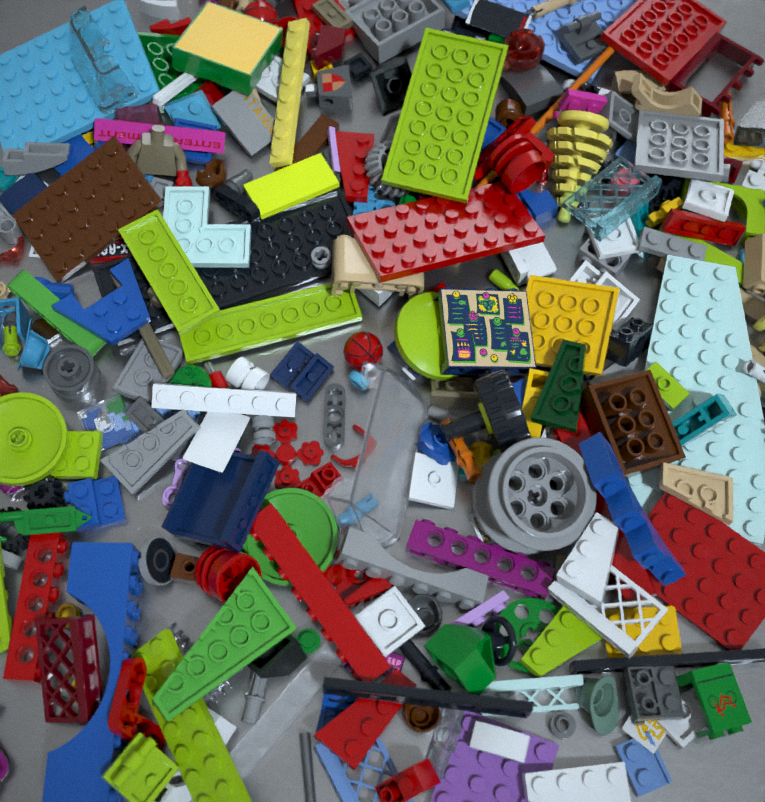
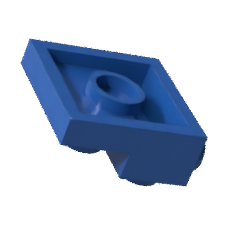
[64,476,127,534]

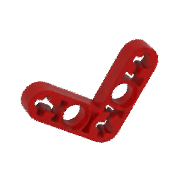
[108,657,166,750]

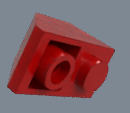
[375,758,441,802]

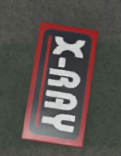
[90,238,132,264]

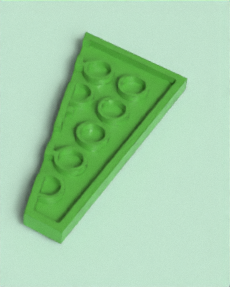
[152,567,297,723]

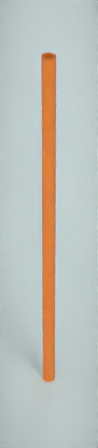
[476,46,614,187]

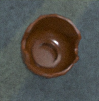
[195,159,228,189]
[402,704,441,734]

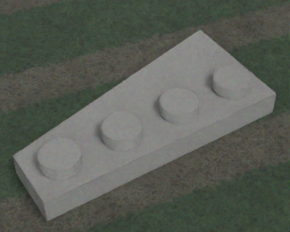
[100,410,201,494]

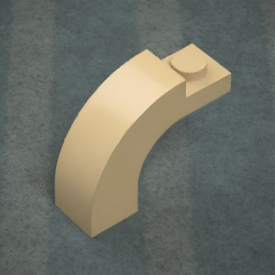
[631,73,702,116]

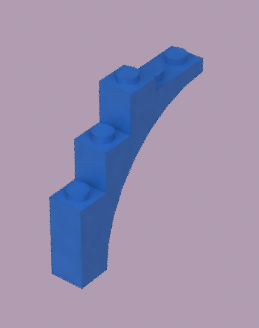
[579,432,686,586]

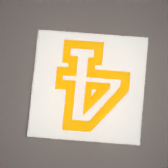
[622,713,666,754]

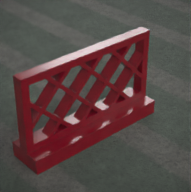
[35,614,103,725]

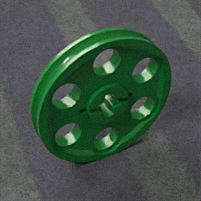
[495,598,559,674]

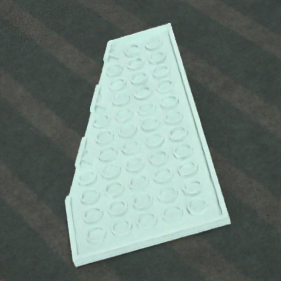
[627,255,765,546]

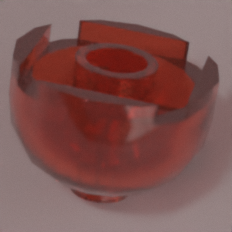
[504,28,545,72]

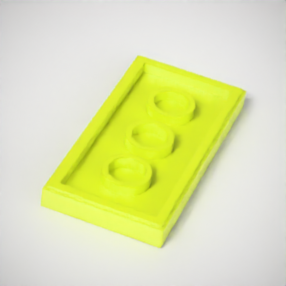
[243,153,340,220]

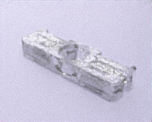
[425,708,464,779]

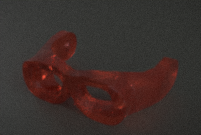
[0,236,24,262]

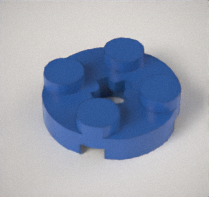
[416,421,457,465]

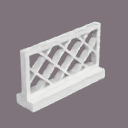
[548,565,668,659]

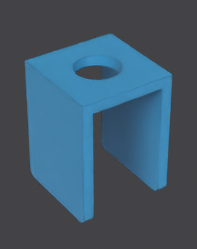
[0,297,28,348]

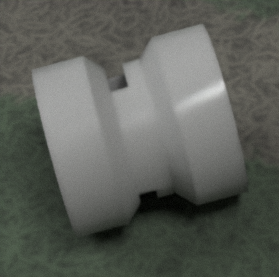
[251,415,276,445]

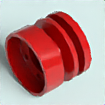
[488,134,547,194]
[194,546,262,603]

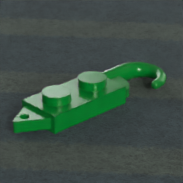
[0,506,92,542]

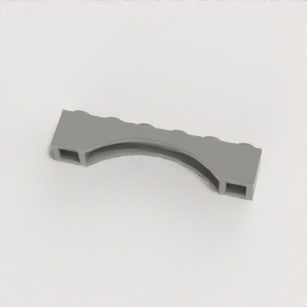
[336,527,489,611]

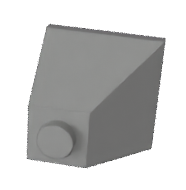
[598,90,639,144]

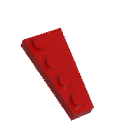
[313,669,417,770]

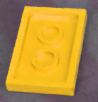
[600,606,682,658]

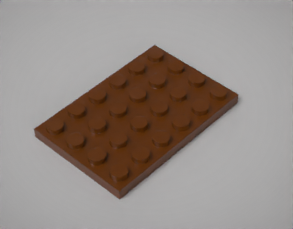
[12,136,165,283]

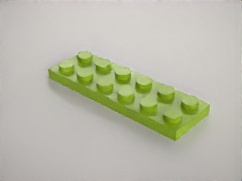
[118,209,221,336]

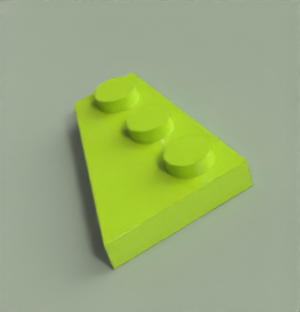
[519,606,603,678]

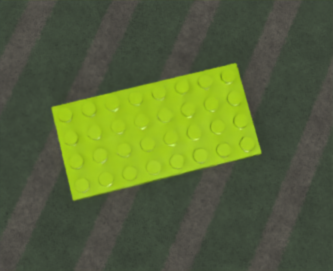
[381,28,509,204]

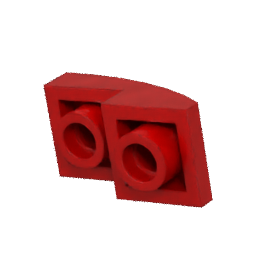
[149,17,192,36]
[291,462,344,499]

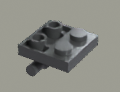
[556,11,608,64]
[623,666,685,725]

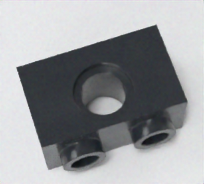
[606,317,653,367]

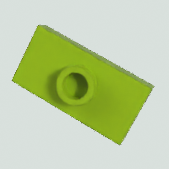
[645,361,690,411]

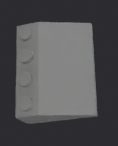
[344,0,445,64]

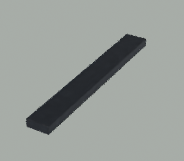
[569,648,765,675]
[322,677,533,718]

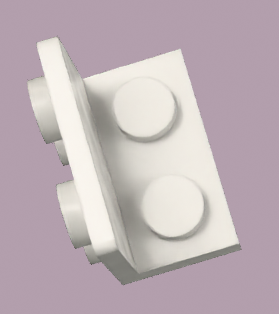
[500,242,557,287]

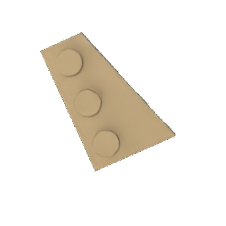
[659,462,733,525]

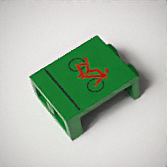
[676,662,752,740]

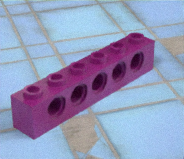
[406,519,556,600]

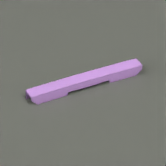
[327,126,341,173]

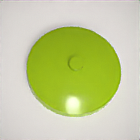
[394,292,461,380]
[0,392,68,486]

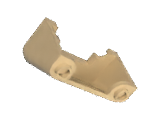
[331,235,424,300]

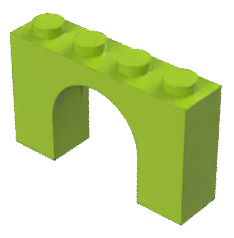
[679,178,765,244]

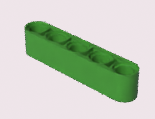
[7,269,107,357]

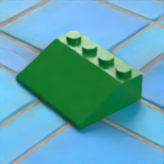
[138,32,204,113]

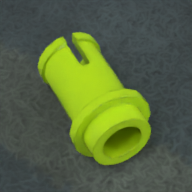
[2,326,21,356]

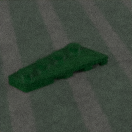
[531,339,586,434]

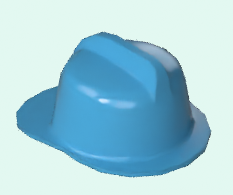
[17,318,50,371]

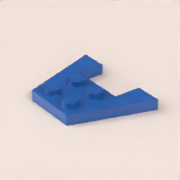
[52,258,150,346]

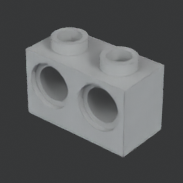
[576,237,631,279]

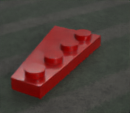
[335,131,375,203]

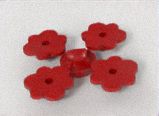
[249,419,324,489]

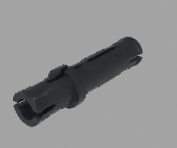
[399,639,452,692]

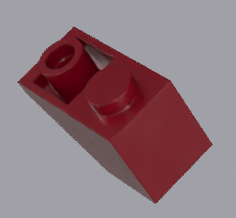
[311,25,346,70]

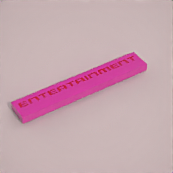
[94,118,225,154]

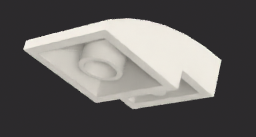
[568,260,640,332]

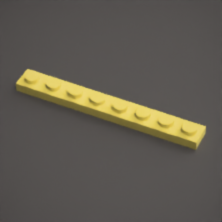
[269,18,310,168]

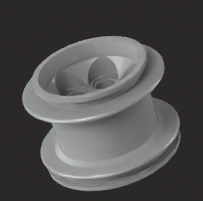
[473,437,597,554]

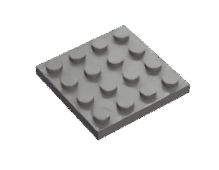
[633,110,724,182]

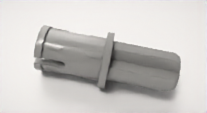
[240,673,268,725]

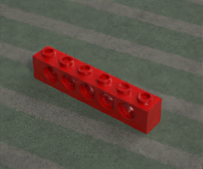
[3,533,69,684]

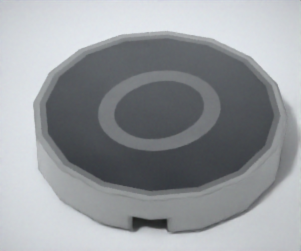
[138,536,176,586]

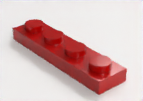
[473,115,536,181]
[661,208,746,246]

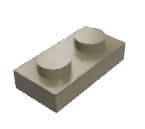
[312,0,353,30]

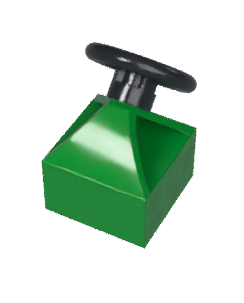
[424,615,517,695]

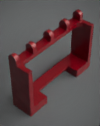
[668,32,764,118]

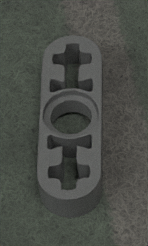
[323,383,346,450]

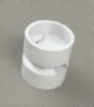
[226,357,270,390]

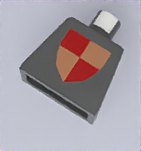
[305,65,353,110]

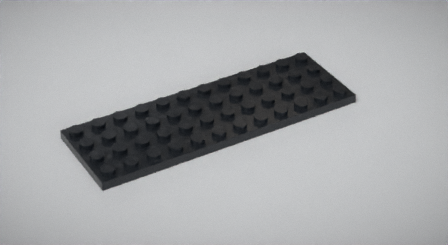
[92,187,354,346]

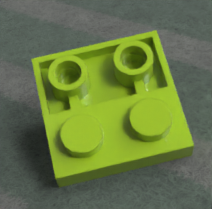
[101,733,179,802]

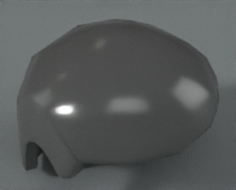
[408,594,443,635]

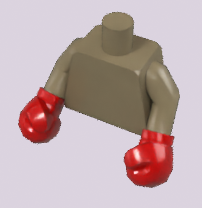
[127,125,193,187]

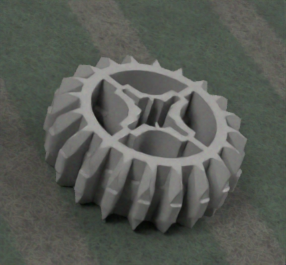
[364,140,411,198]

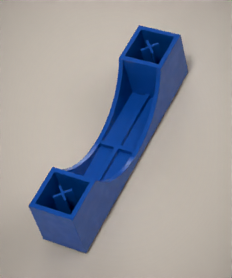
[42,542,143,802]

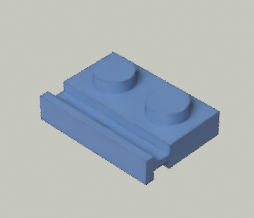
[614,732,673,797]

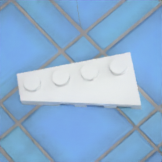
[522,762,631,802]

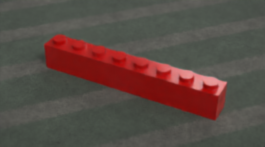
[553,412,658,602]
[250,503,392,682]

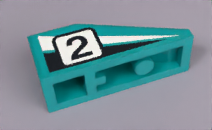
[672,394,737,446]

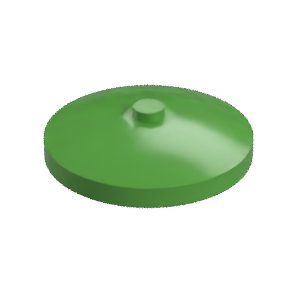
[242,488,339,587]

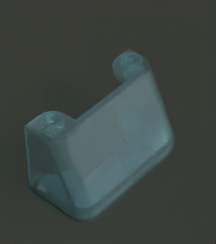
[70,5,140,114]

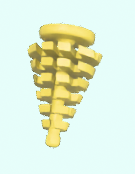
[547,110,613,223]

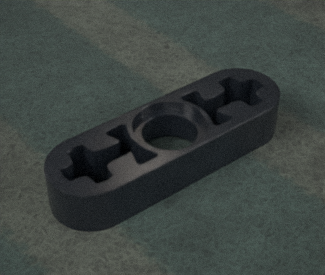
[212,183,260,222]

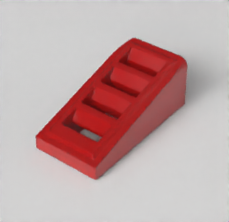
[344,578,395,608]

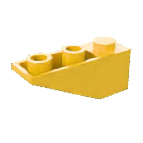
[522,368,549,438]

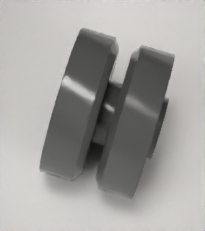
[43,344,102,403]

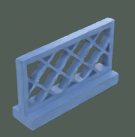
[314,737,414,802]

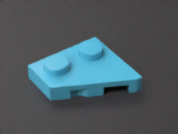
[164,90,221,129]

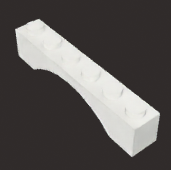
[152,383,296,417]

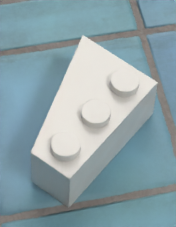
[556,512,619,609]

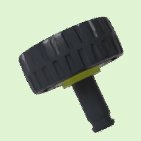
[441,370,531,453]

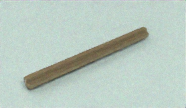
[109,270,175,379]

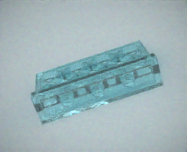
[562,156,662,242]

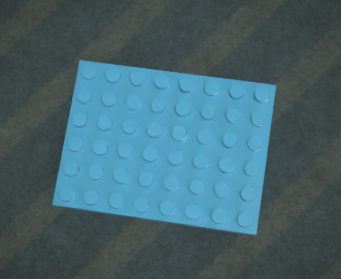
[0,0,160,152]

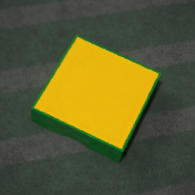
[172,1,283,96]

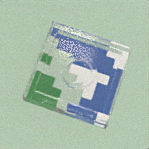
[77,393,136,451]

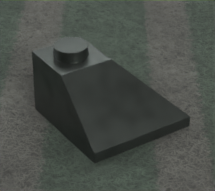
[369,57,412,113]
[247,634,307,679]

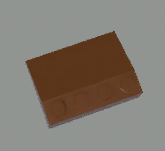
[581,370,686,479]

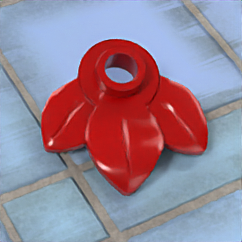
[324,550,371,598]

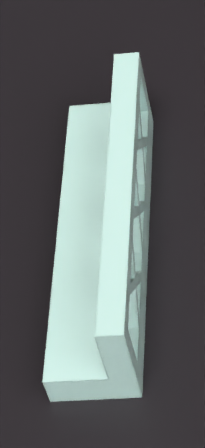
[480,674,584,717]

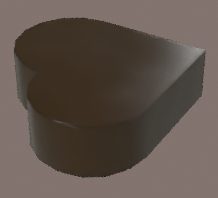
[32,318,62,343]

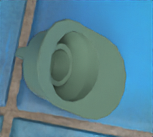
[579,675,619,735]

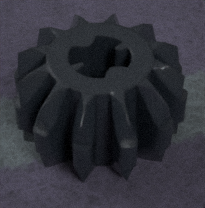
[644,174,682,203]
[23,475,65,510]

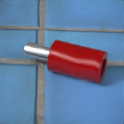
[204,362,230,389]

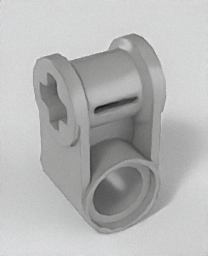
[0,204,23,244]

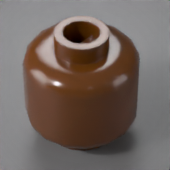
[495,99,522,129]

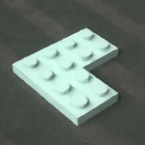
[163,186,251,268]

